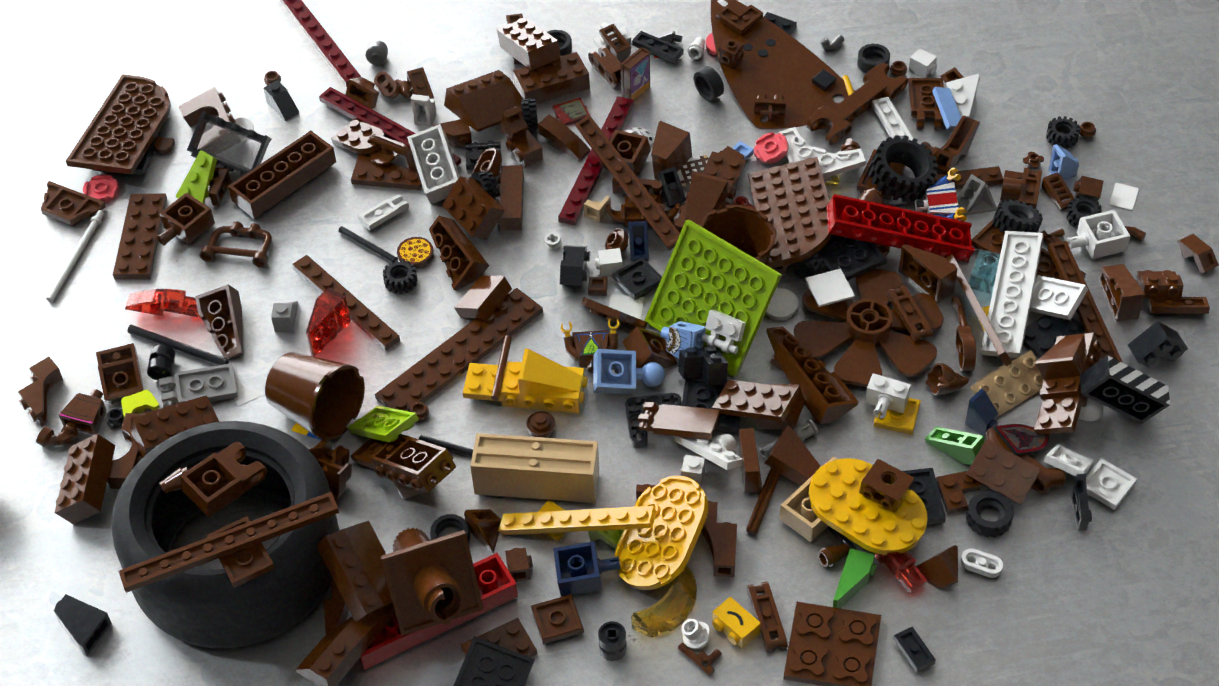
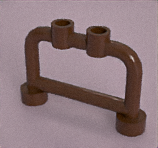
[199,221,272,268]

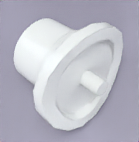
[681,619,711,650]

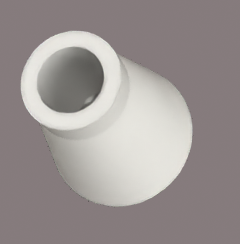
[687,37,705,60]

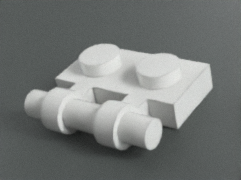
[702,309,746,354]

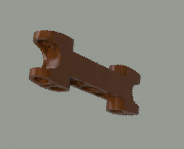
[807,62,909,145]

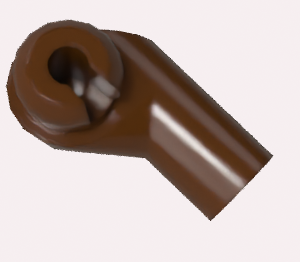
[395,79,412,98]

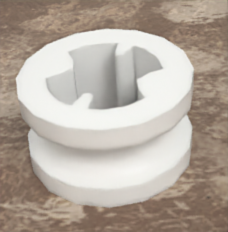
[544,232,562,249]

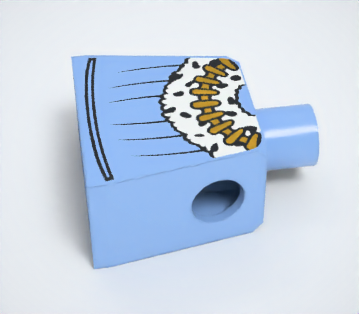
[660,321,706,359]

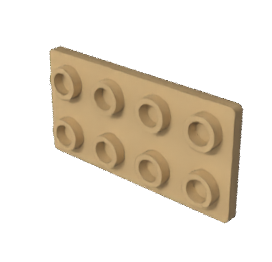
[971,351,1044,417]

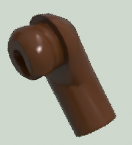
[1125,226,1146,241]

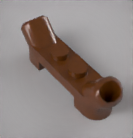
[985,427,1066,494]

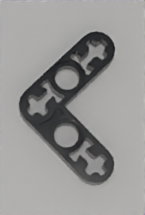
[625,393,682,449]

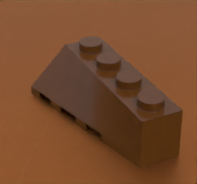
[429,216,489,290]

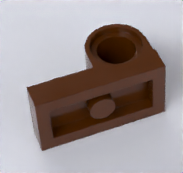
[407,67,434,99]
[208,167,231,206]
[1000,170,1023,201]

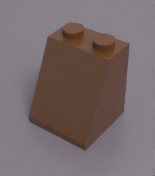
[651,121,693,181]

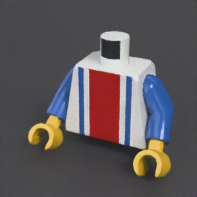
[915,168,967,221]

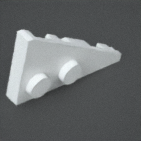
[946,74,980,117]

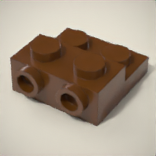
[1136,270,1184,298]

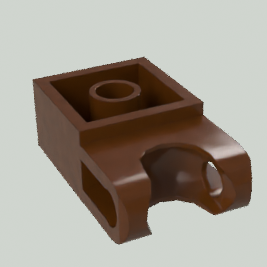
[180,442,267,517]

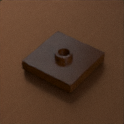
[531,594,584,644]

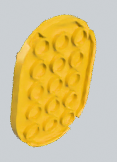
[809,458,927,555]
[615,476,708,590]

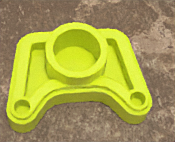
[121,390,160,417]

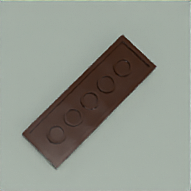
[112,193,167,279]
[971,220,1086,280]

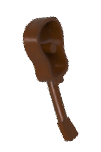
[951,296,976,371]

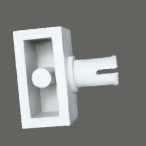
[865,373,911,419]

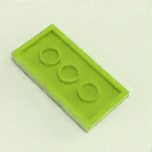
[347,405,419,442]

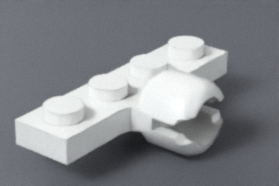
[675,434,743,470]

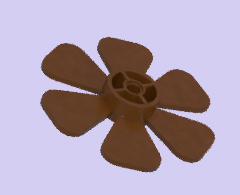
[793,269,944,387]

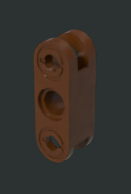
[588,46,621,88]

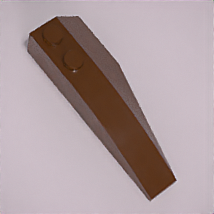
[766,326,859,424]
[295,604,395,686]

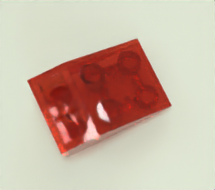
[306,287,351,357]

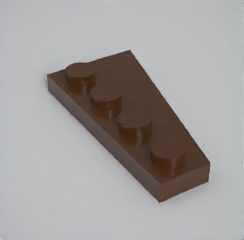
[351,154,422,191]

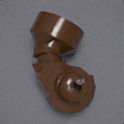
[36,423,79,447]

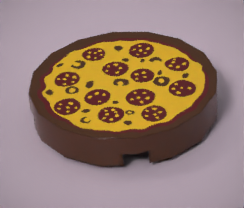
[397,237,434,268]

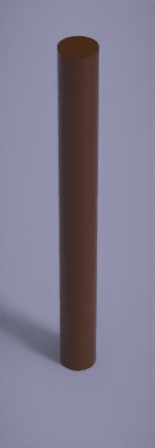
[491,335,512,401]

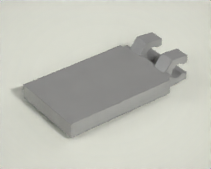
[159,363,238,408]

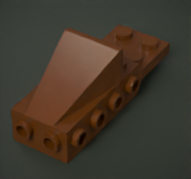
[673,151,746,233]
[1034,333,1102,435]
[350,434,456,499]

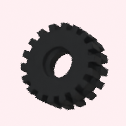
[993,199,1043,233]

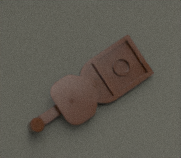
[331,119,418,173]

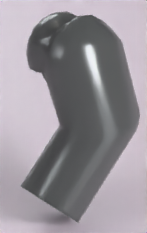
[820,35,845,50]

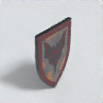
[993,424,1050,456]

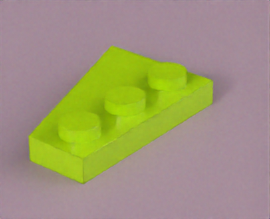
[175,150,217,204]

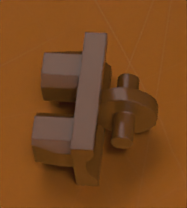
[754,93,786,120]

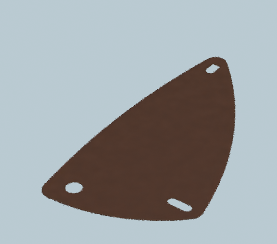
[711,0,855,129]

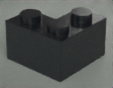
[1128,321,1188,367]
[678,346,728,386]

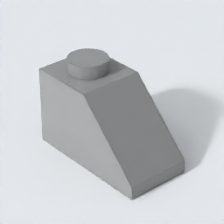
[271,301,298,332]

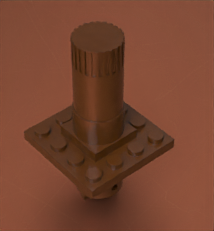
[380,528,484,636]

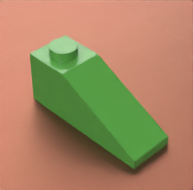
[925,426,985,465]
[833,548,877,608]

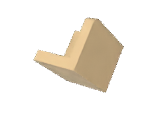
[584,196,611,223]

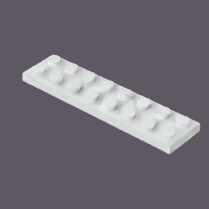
[981,231,1043,358]

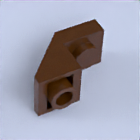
[1177,234,1219,273]

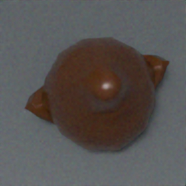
[925,363,969,395]

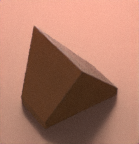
[464,509,501,554]
[910,545,958,590]

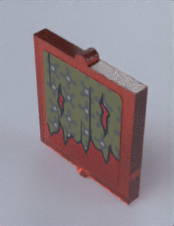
[552,98,590,125]

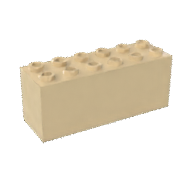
[470,433,600,503]

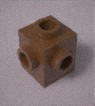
[718,38,744,69]

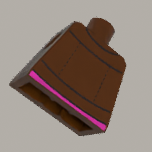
[59,389,106,435]

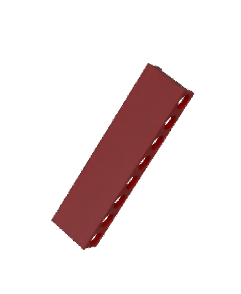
[827,194,975,263]

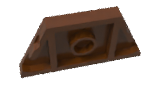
[41,181,106,225]
[581,297,648,329]

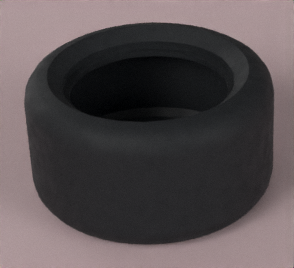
[112,421,340,648]

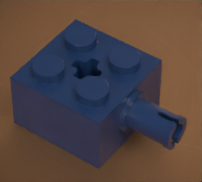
[553,541,621,597]

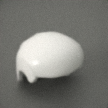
[1078,398,1104,421]

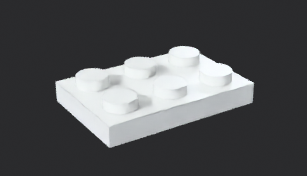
[1030,275,1088,320]

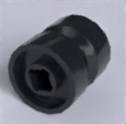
[147,345,176,381]
[598,621,627,661]

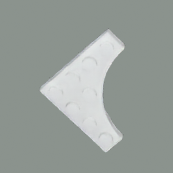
[779,127,867,179]

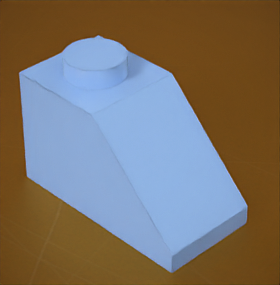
[1048,144,1079,180]

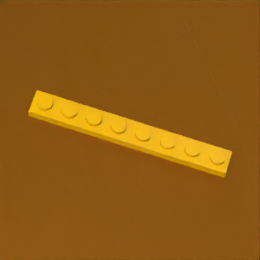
[498,506,656,535]

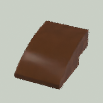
[96,343,144,402]

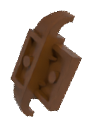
[607,194,679,226]

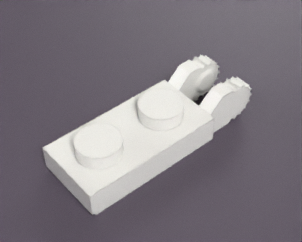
[359,194,410,231]

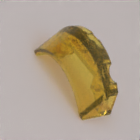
[631,565,697,638]

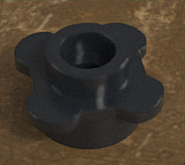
[107,408,124,427]

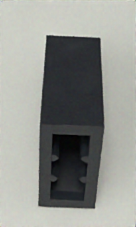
[53,594,112,657]

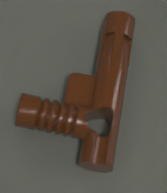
[1040,228,1065,245]
[678,643,722,676]

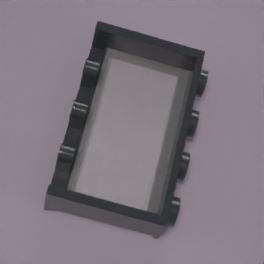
[187,111,272,176]

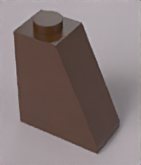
[764,425,821,486]

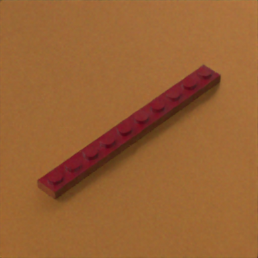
[280,0,361,87]
[319,87,461,167]
[558,96,634,226]

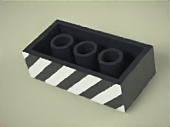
[1080,356,1171,424]

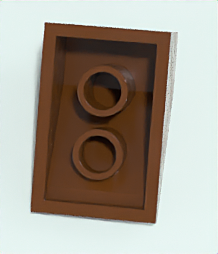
[899,244,958,304]

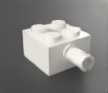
[1066,210,1130,259]

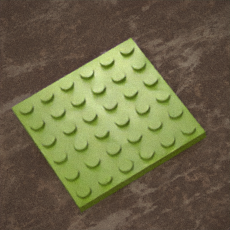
[644,220,782,377]

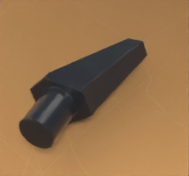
[657,31,683,43]

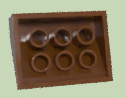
[444,70,523,132]
[317,521,392,622]

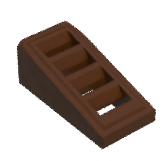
[599,24,631,60]
[1041,172,1074,211]

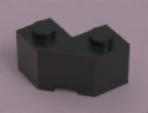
[560,245,590,286]

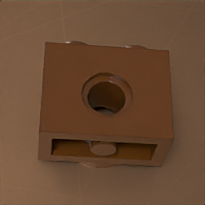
[859,459,914,513]

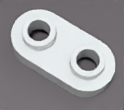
[961,549,1003,578]

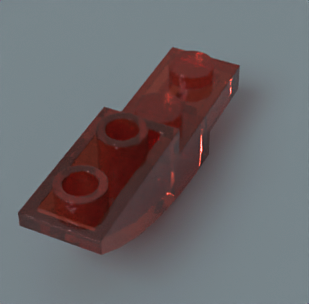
[125,289,200,317]
[871,551,927,594]

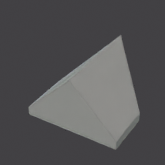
[957,174,997,215]

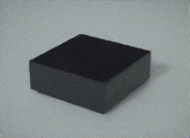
[812,69,836,91]

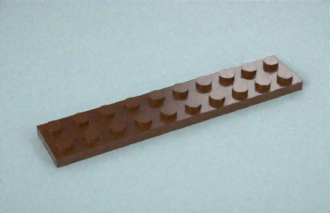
[375,288,543,412]

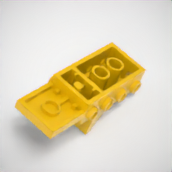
[463,348,588,413]

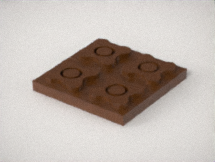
[783,601,881,686]

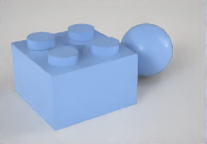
[593,349,665,395]

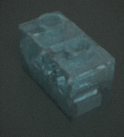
[969,249,1000,293]

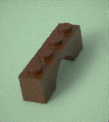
[108,413,142,489]

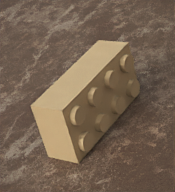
[779,456,837,542]

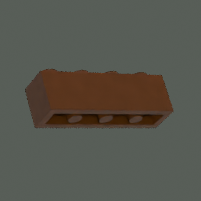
[497,165,524,231]

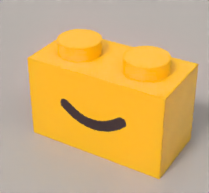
[712,597,761,649]

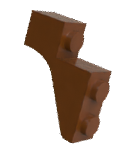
[935,115,980,172]
[18,357,63,427]

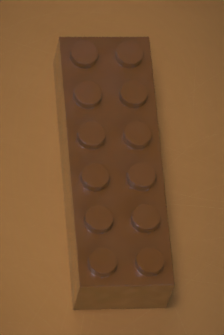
[228,130,336,219]

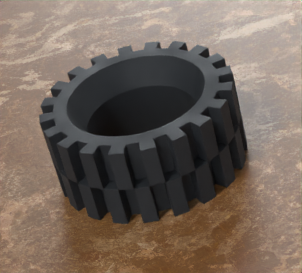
[868,135,938,202]

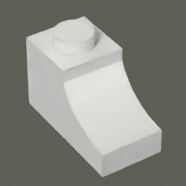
[411,94,436,126]

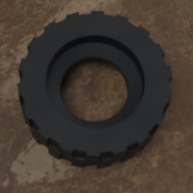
[966,491,1014,537]

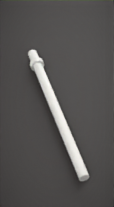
[46,210,105,303]

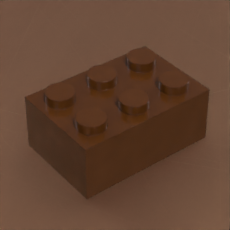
[442,176,505,240]

